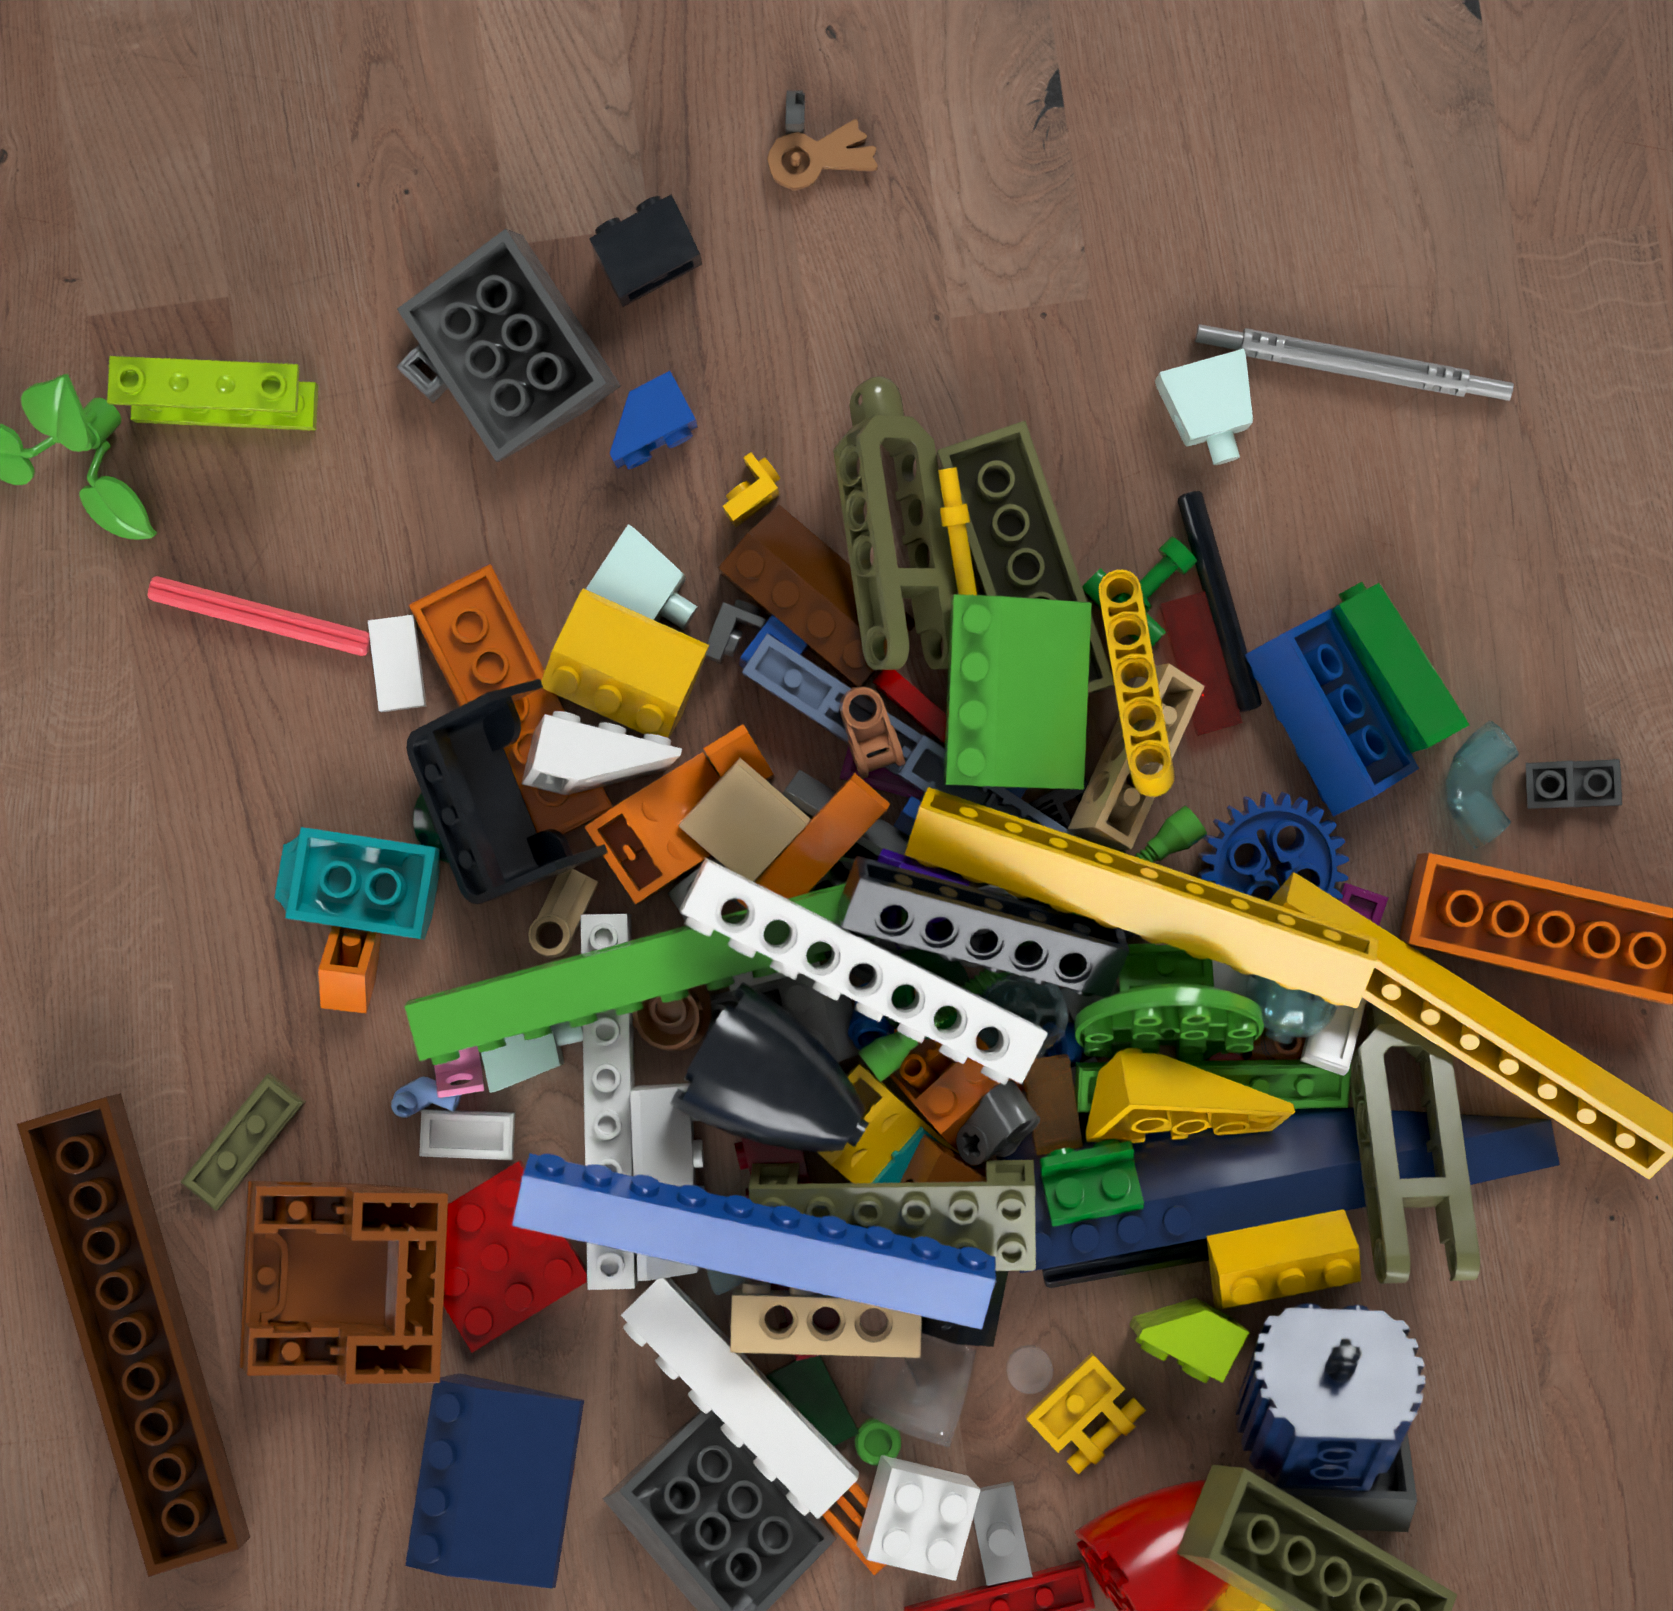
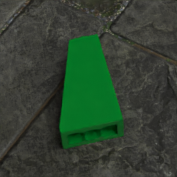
[1332,581,1470,753]

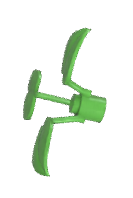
[0,374,158,540]

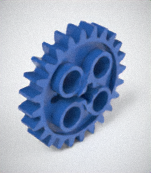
[1198,792,1349,901]

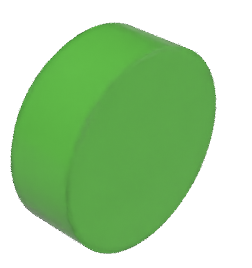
[855,1417,901,1466]

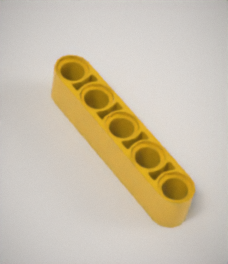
[1099,570,1174,797]

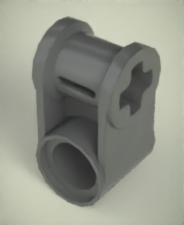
[956,1080,1041,1165]

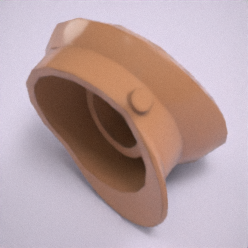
[632,984,712,1051]

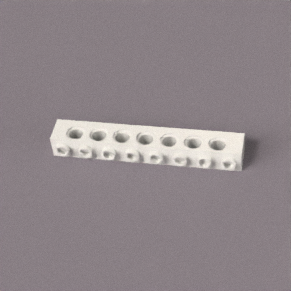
[680,858,1048,1085]
[581,914,638,1290]

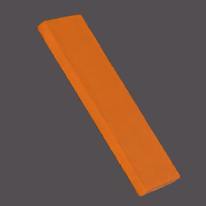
[409,564,613,835]

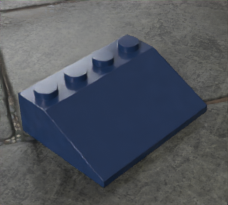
[405,1373,584,1589]

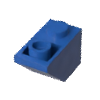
[610,371,698,469]

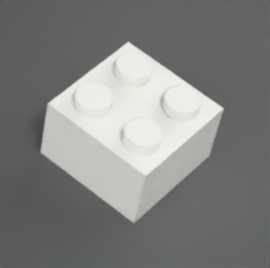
[856,1455,981,1581]

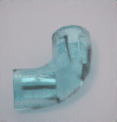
[1446,721,1519,849]

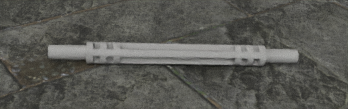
[1195,324,1514,401]

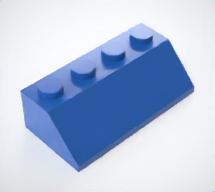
[1245,609,1419,817]

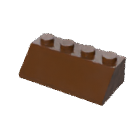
[718,505,915,688]

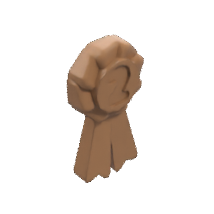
[767,119,878,191]

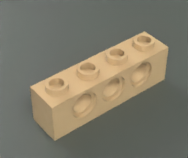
[1067,663,1205,851]
[730,1281,921,1358]

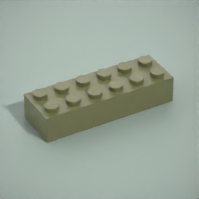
[936,421,1114,695]
[1177,1465,1457,1611]

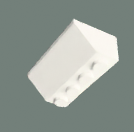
[630,1083,705,1281]

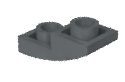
[1525,759,1622,809]

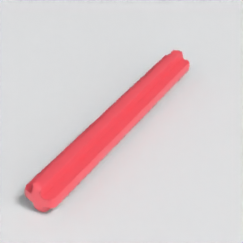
[148,576,370,656]

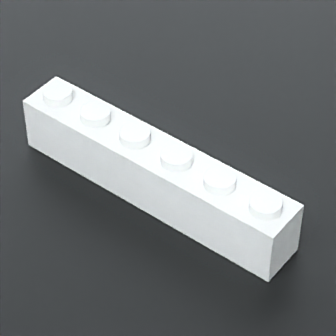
[621,1277,859,1519]

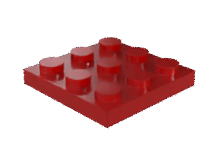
[443,1160,587,1352]

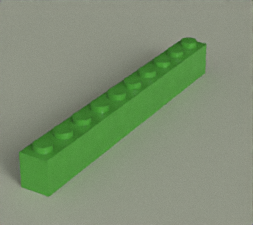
[405,883,877,1065]

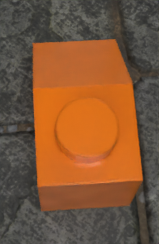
[703,724,775,781]
[318,926,382,1013]

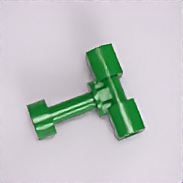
[1082,536,1197,647]

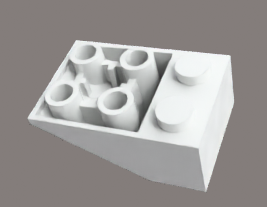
[521,711,682,795]

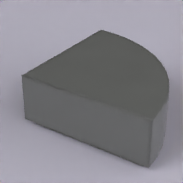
[785,90,805,135]

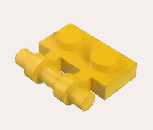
[1025,1353,1146,1474]

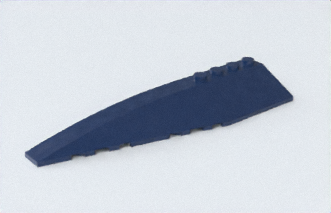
[996,1107,1560,1273]

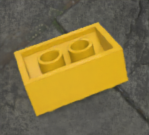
[541,588,710,739]
[1206,1209,1361,1309]

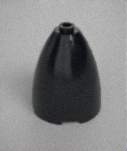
[671,982,869,1152]

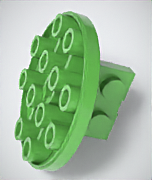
[1074,943,1264,1061]

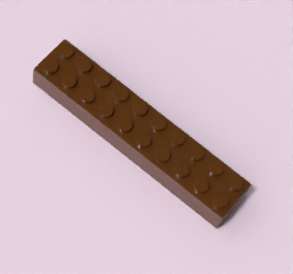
[17,1093,251,1577]

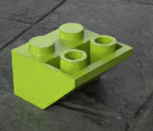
[1129,1298,1249,1384]

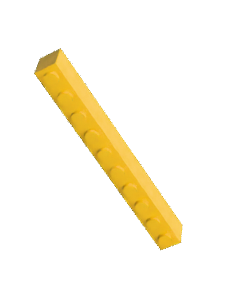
[904,787,1379,1009]
[1268,872,1673,1179]

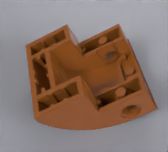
[239,1181,448,1384]

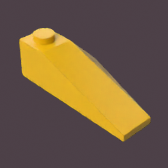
[1086,1048,1295,1143]

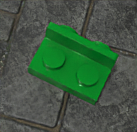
[1040,1139,1144,1227]

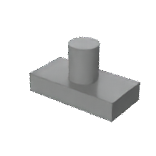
[973,1481,1033,1586]

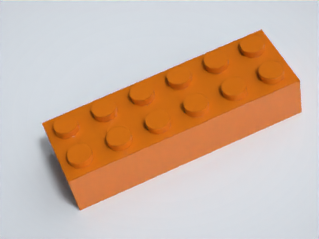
[1399,853,1673,1006]

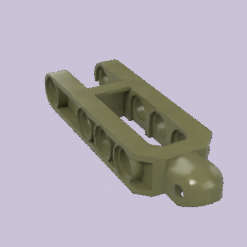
[833,376,958,670]
[1350,1002,1480,1284]

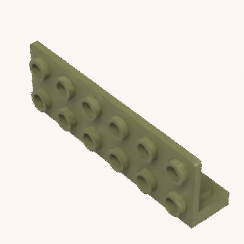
[749,1160,1036,1271]

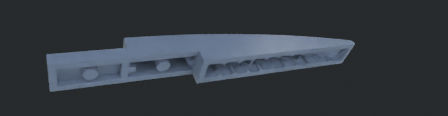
[742,634,1080,838]

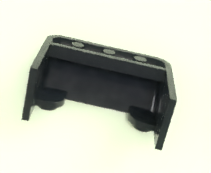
[406,679,608,904]

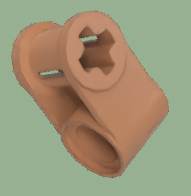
[839,687,906,779]

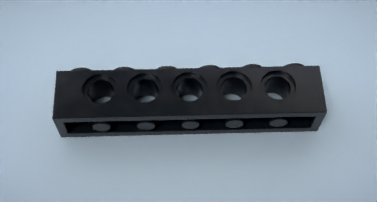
[838,856,1130,998]

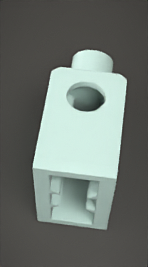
[1155,349,1253,465]
[586,524,698,630]
[481,1021,583,1093]

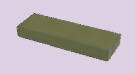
[181,1073,306,1211]

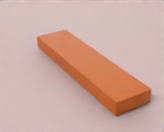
[737,773,890,909]

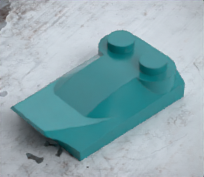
[274,827,440,940]

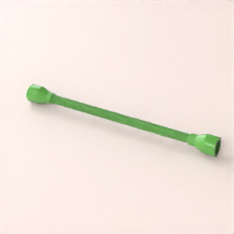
[858,805,1207,1082]

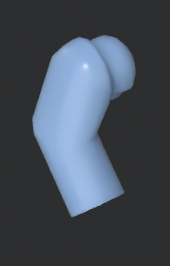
[391,1076,462,1118]

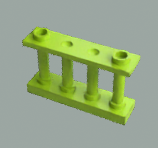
[107,356,318,431]

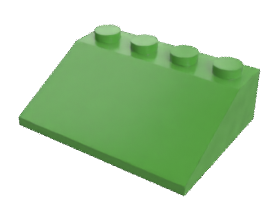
[943,594,1092,790]

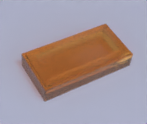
[1024,1054,1083,1155]

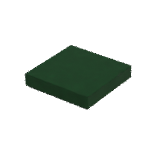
[765,1355,859,1446]

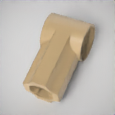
[528,869,599,958]

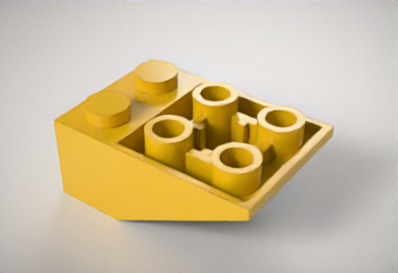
[817,1062,959,1183]

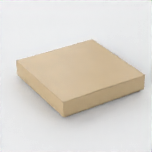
[679,758,810,881]

